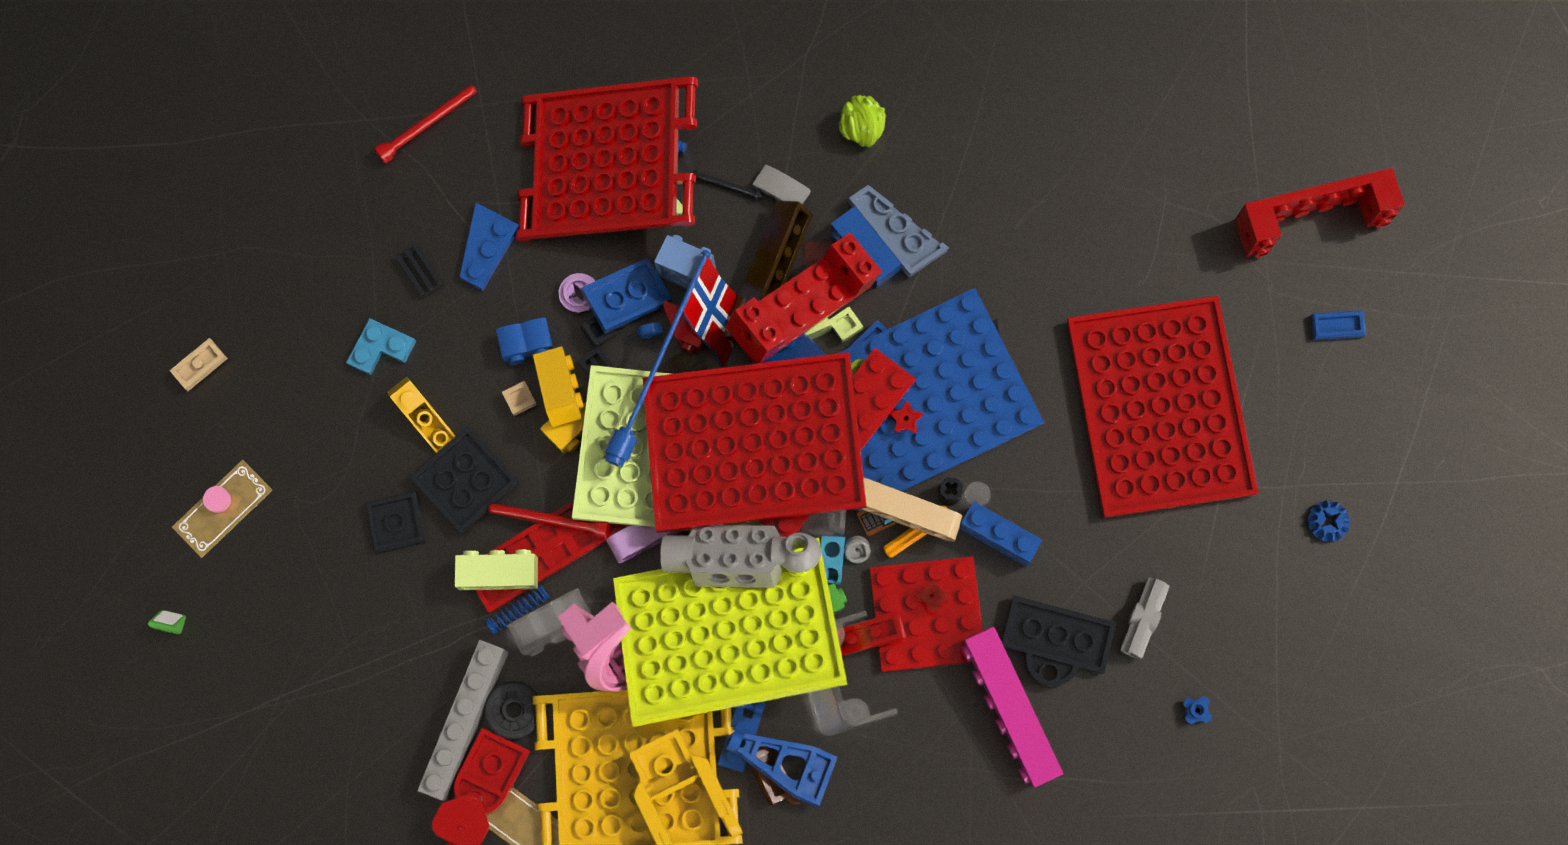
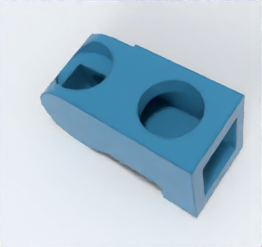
[821,536,845,585]

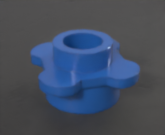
[1183,696,1212,724]

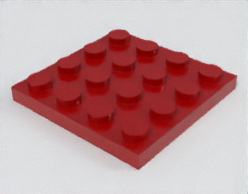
[870,556,983,672]

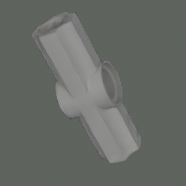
[1120,577,1170,659]

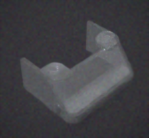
[807,611,898,736]

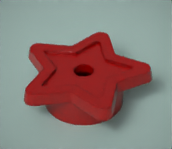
[890,401,923,434]

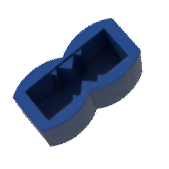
[496,318,554,365]

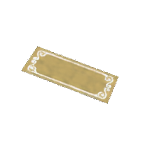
[172,460,272,558]
[479,787,559,845]

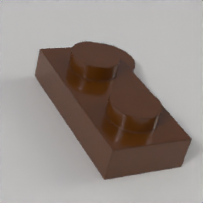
[749,747,802,806]

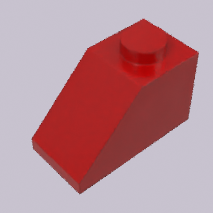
[663,301,705,354]

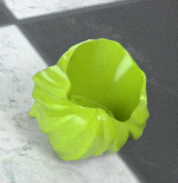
[839,95,886,147]

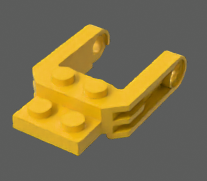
[629,729,743,845]

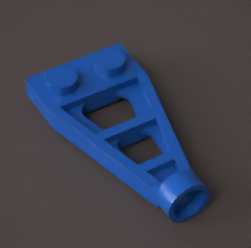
[725,730,838,808]

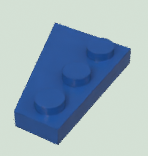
[460,203,519,291]

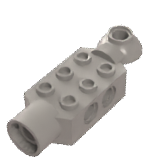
[661,525,822,588]

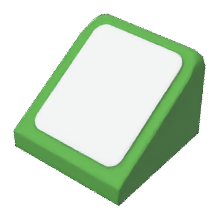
[148,610,186,635]

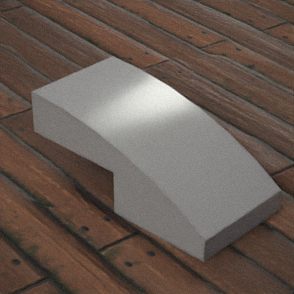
[752,165,811,204]

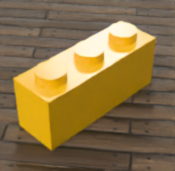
[533,346,584,427]

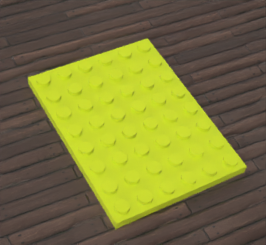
[613,538,847,727]

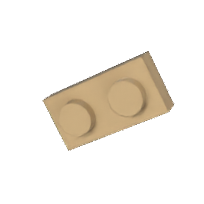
[170,338,228,391]

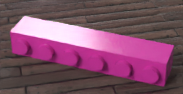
[961,627,1063,788]

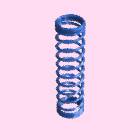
[485,585,550,635]

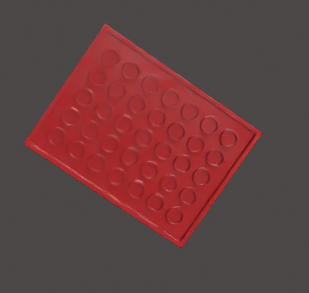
[1067,296,1259,518]
[643,352,867,533]

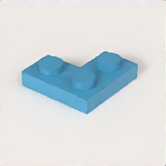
[346,319,416,375]

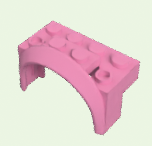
[558,602,631,691]

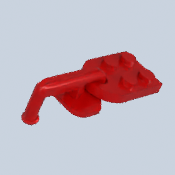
[432,728,530,845]

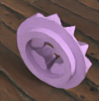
[559,273,595,313]

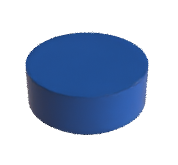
[637,323,663,339]

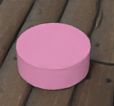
[203,486,231,513]

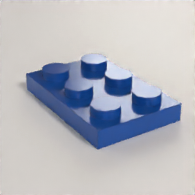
[581,258,672,333]

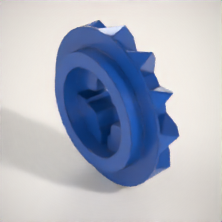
[1308,500,1351,542]

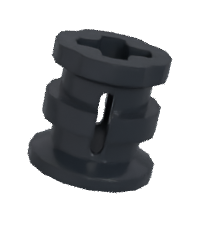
[937,477,963,506]

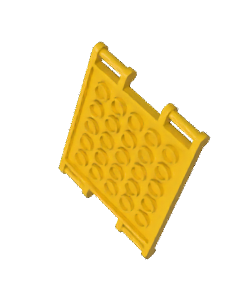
[532,690,742,845]

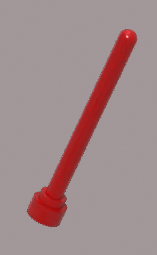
[374,86,476,164]
[488,503,611,540]

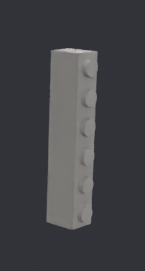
[418,640,509,801]

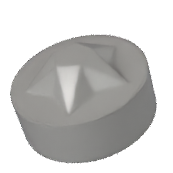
[844,536,870,563]

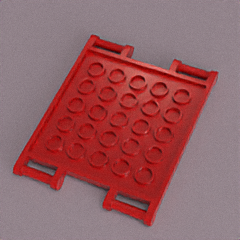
[516,77,698,241]

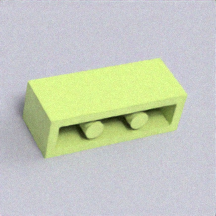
[455,550,538,590]

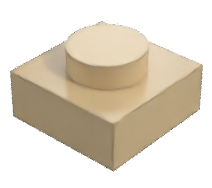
[502,381,537,416]

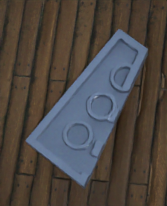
[847,185,949,278]

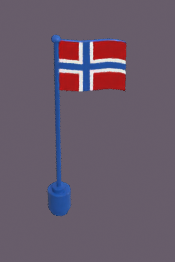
[603,250,738,468]

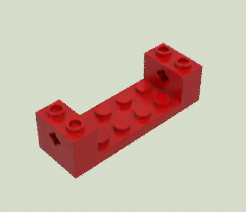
[1235,168,1405,258]
[725,232,882,364]

